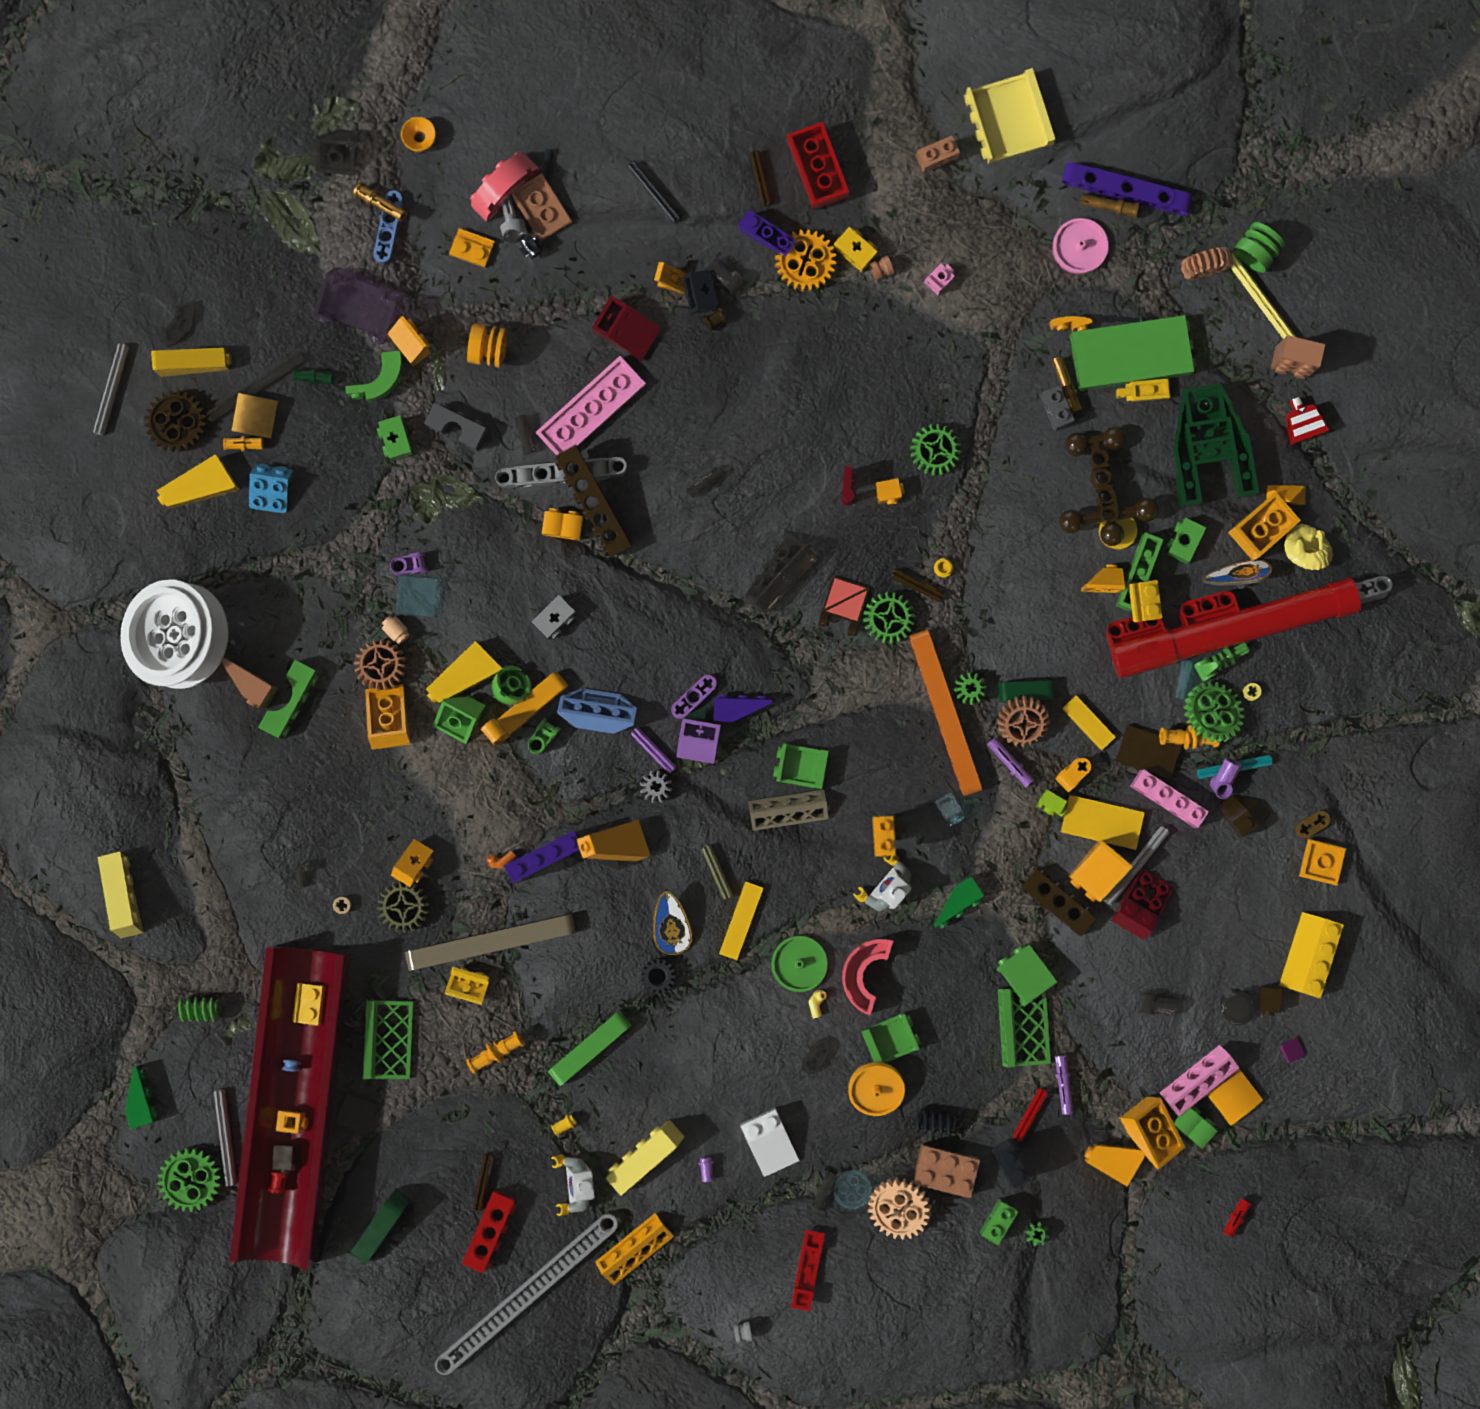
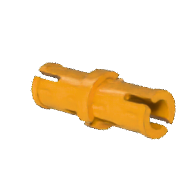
[223,436,264,451]

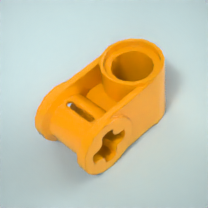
[1055,757,1091,792]

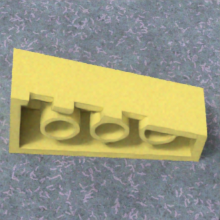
[98,852,144,939]
[606,1119,685,1195]

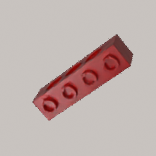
[462,1190,517,1273]

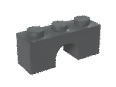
[424,403,487,451]

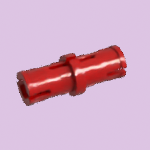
[1223,1198,1252,1238]

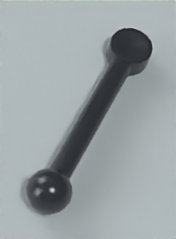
[1105,315,1145,323]

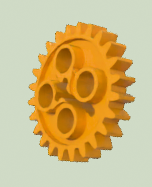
[775,229,836,292]

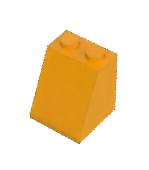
[1068,841,1133,902]

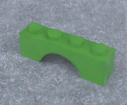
[258,660,318,739]

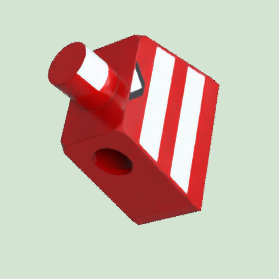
[1285,397,1329,446]

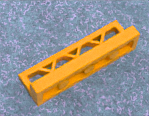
[595,1213,674,1285]

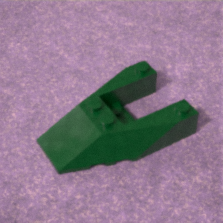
[1173,383,1259,508]

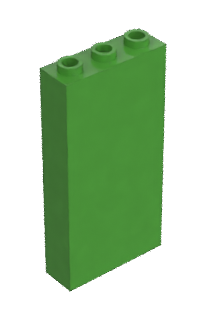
[1070,315,1196,391]

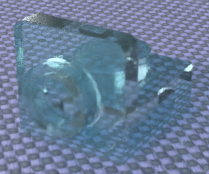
[935,792,965,826]

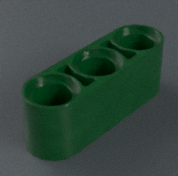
[998,681,1055,702]

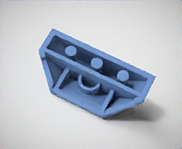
[557,688,637,734]

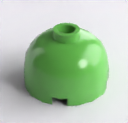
[492,666,531,705]

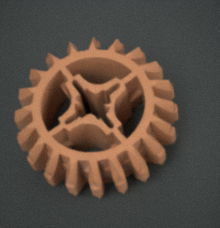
[1181,247,1233,280]
[354,639,407,691]
[997,695,1050,747]

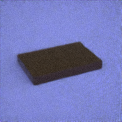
[1115,725,1181,780]

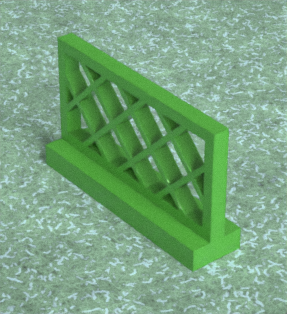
[998,988,1051,1067]
[363,1000,413,1079]

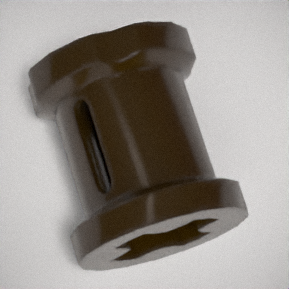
[702,307,727,331]

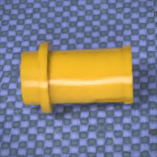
[551,1114,577,1136]

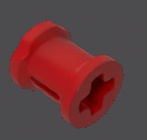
[268,1171,289,1194]

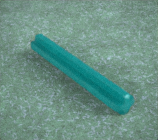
[1197,755,1273,779]

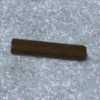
[750,150,772,206]
[891,568,944,602]
[473,1153,494,1211]

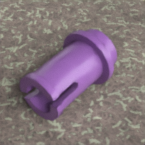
[698,1157,714,1182]

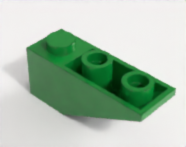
[933,876,984,929]
[125,1065,158,1129]

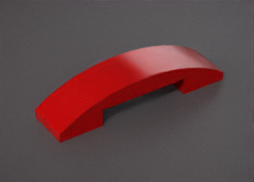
[791,1230,825,1312]

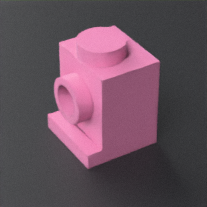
[924,263,955,295]

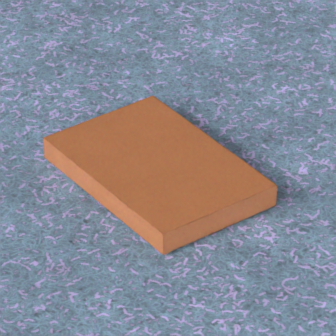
[511,173,572,241]

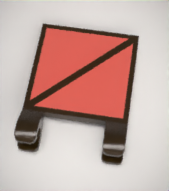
[818,576,870,636]

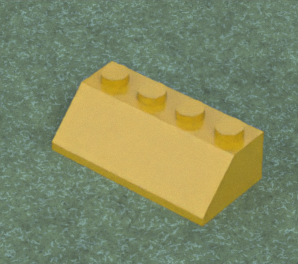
[1279,912,1344,999]

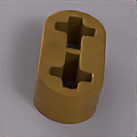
[1295,811,1330,838]

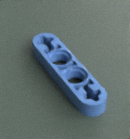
[374,190,403,264]

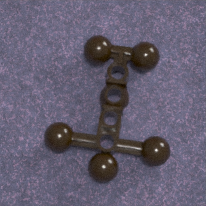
[1059,427,1159,546]

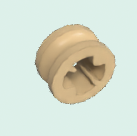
[333,897,351,914]

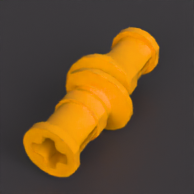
[1159,725,1220,750]
[466,1031,525,1074]

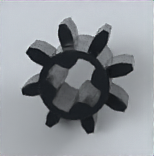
[519,235,543,259]

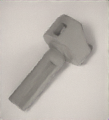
[500,195,528,244]

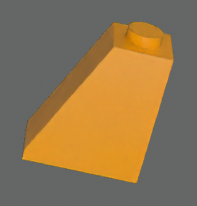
[1084,1144,1145,1186]

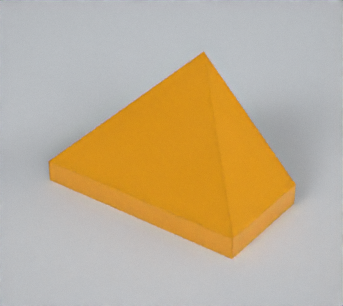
[1267,485,1305,505]

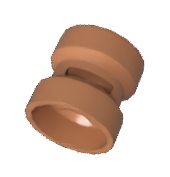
[869,256,894,280]

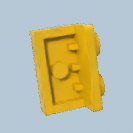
[445,967,489,1005]

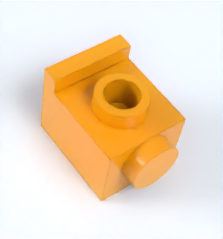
[276,1110,309,1134]

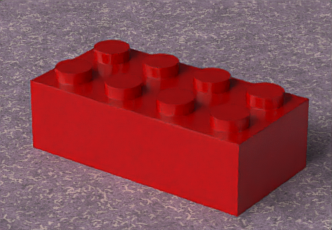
[787,121,849,210]

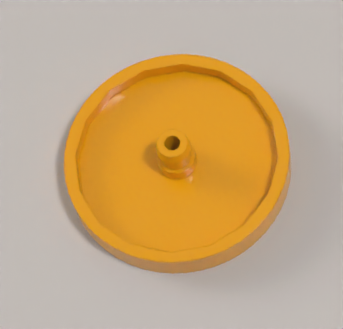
[848,1062,905,1116]

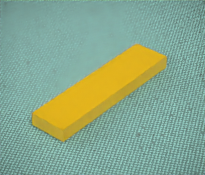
[719,881,763,960]

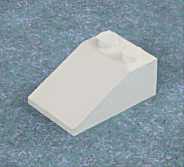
[740,1108,799,1177]

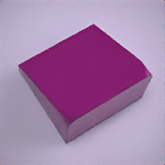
[1279,1037,1305,1064]

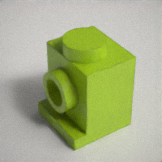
[1035,790,1068,817]

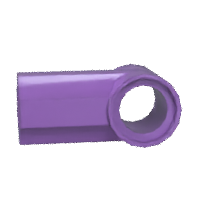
[1210,758,1242,799]

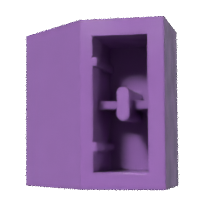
[676,718,721,764]

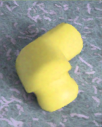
[808,990,827,1019]

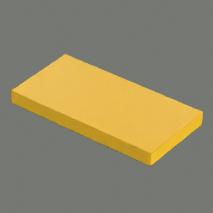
[1061,795,1145,850]

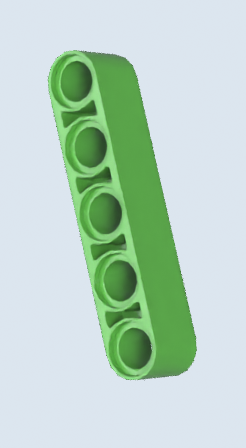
[548,1010,632,1086]

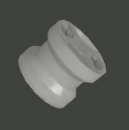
[734,1321,752,1343]

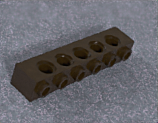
[554,444,632,557]

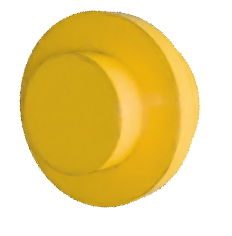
[934,558,953,578]

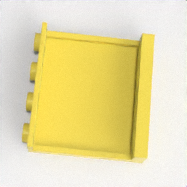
[964,68,1055,164]

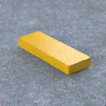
[1062,696,1116,750]

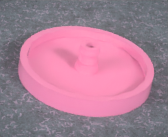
[1053,218,1108,274]

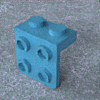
[249,464,293,513]

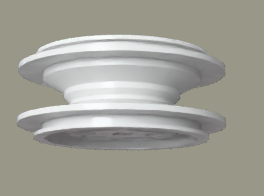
[121,580,228,689]

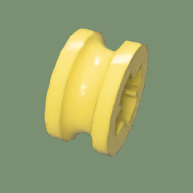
[1243,683,1261,701]

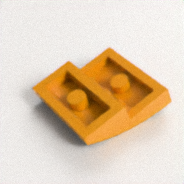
[1207,1069,1263,1125]

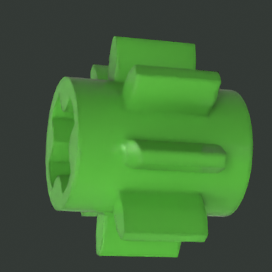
[1025,1221,1049,1246]

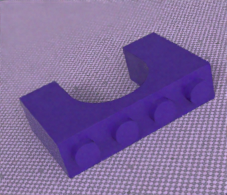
[504,831,580,883]

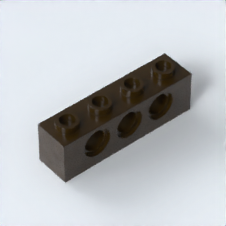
[1020,869,1096,937]

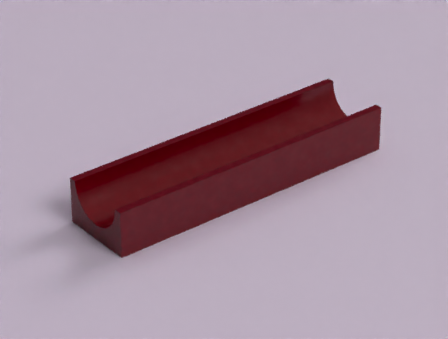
[229,946,351,1270]

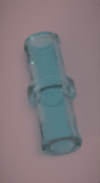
[1175,660,1194,699]

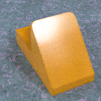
[654,262,687,293]

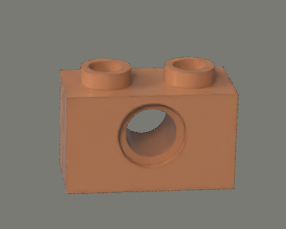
[916,136,960,173]

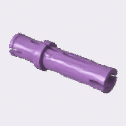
[987,737,1034,788]
[1054,1055,1074,1115]

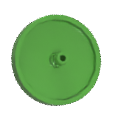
[771,936,827,992]

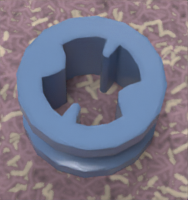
[282,1059,301,1071]

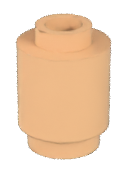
[382,616,410,644]

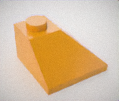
[1081,565,1125,593]

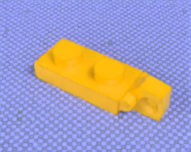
[1116,379,1170,402]

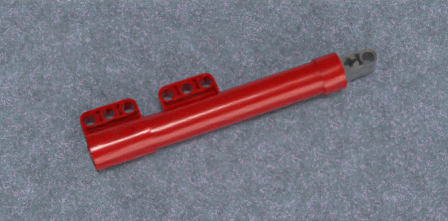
[1106,576,1392,679]

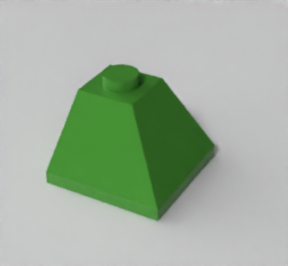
[433,696,486,744]

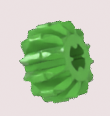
[954,672,987,705]

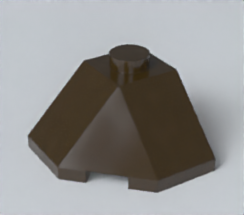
[1217,795,1271,838]

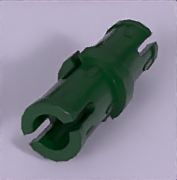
[293,368,333,385]

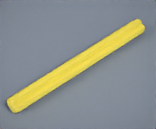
[1230,253,1296,339]

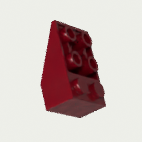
[592,296,661,361]
[1111,868,1174,940]

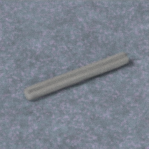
[93,343,129,435]
[1103,826,1169,905]
[214,1089,237,1186]

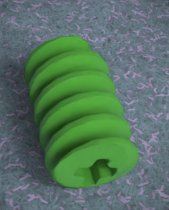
[178,997,221,1022]

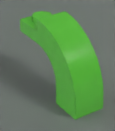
[346,351,403,403]

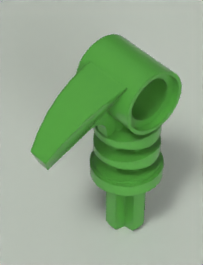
[1194,642,1249,681]

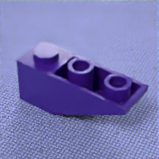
[738,210,797,256]
[714,695,772,723]

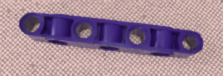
[1062,162,1193,215]

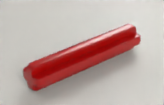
[1013,1088,1048,1142]

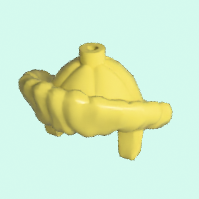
[1284,524,1333,570]

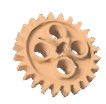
[868,1178,931,1240]

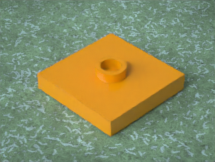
[1299,839,1347,886]

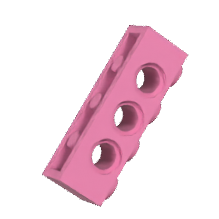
[1130,769,1209,828]
[1160,1045,1239,1116]

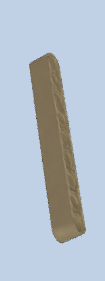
[405,914,576,971]

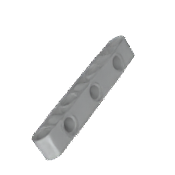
[495,457,627,488]

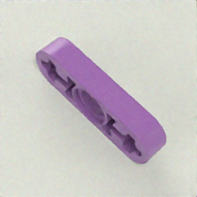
[671,675,717,719]

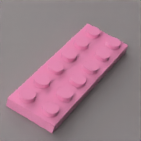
[536,356,646,455]

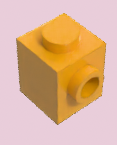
[875,478,905,505]

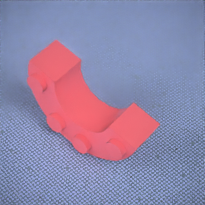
[470,152,541,222]
[842,939,893,1015]

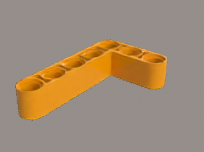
[481,671,569,746]

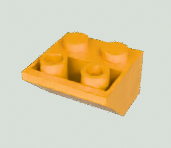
[388,316,431,367]

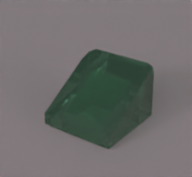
[686,706,707,722]

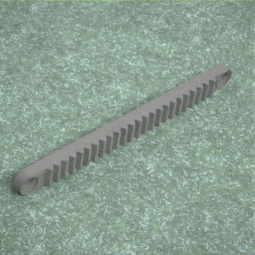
[435,1213,618,1375]

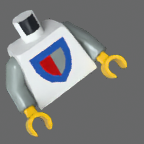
[853,854,912,911]
[551,1154,594,1216]

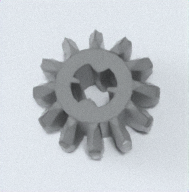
[640,771,672,803]

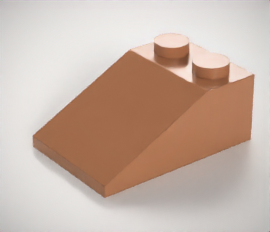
[221,657,278,709]

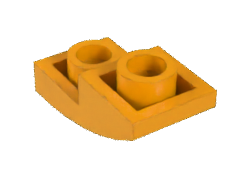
[1049,316,1093,332]

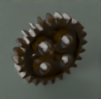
[144,390,207,453]

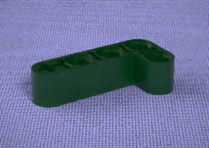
[350,1188,412,1265]

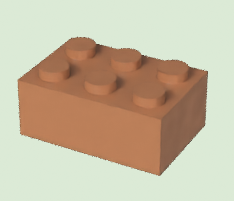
[1270,335,1325,379]
[912,1143,980,1198]

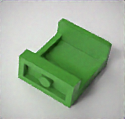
[773,743,829,789]
[996,945,1057,1007]
[861,1013,921,1063]

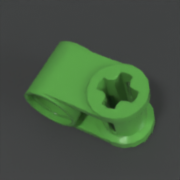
[528,718,561,755]

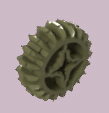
[377,881,430,933]

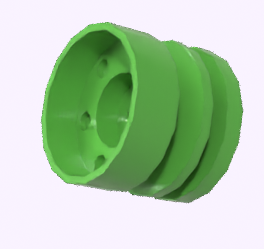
[1233,222,1285,273]

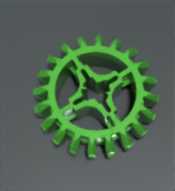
[910,424,962,476]
[863,592,915,644]

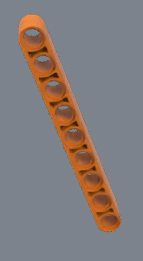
[909,629,982,797]

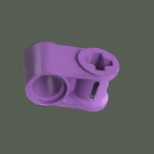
[390,552,428,576]

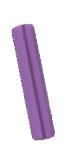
[631,727,676,774]

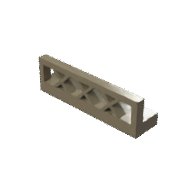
[748,790,828,831]

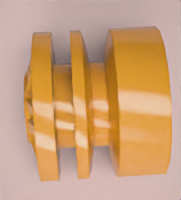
[467,323,508,368]

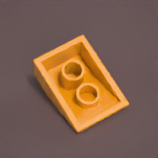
[1228,492,1301,561]
[365,684,410,750]
[1120,1097,1185,1169]

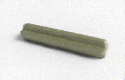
[702,845,733,900]

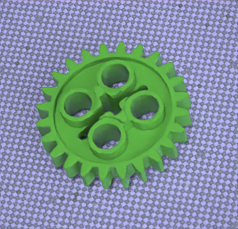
[1183,681,1244,743]
[157,1148,222,1212]

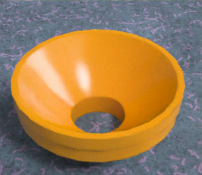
[401,117,436,152]

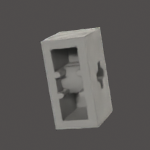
[532,595,576,639]

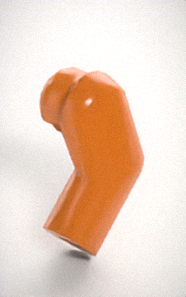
[487,851,517,868]

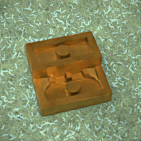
[231,393,278,439]

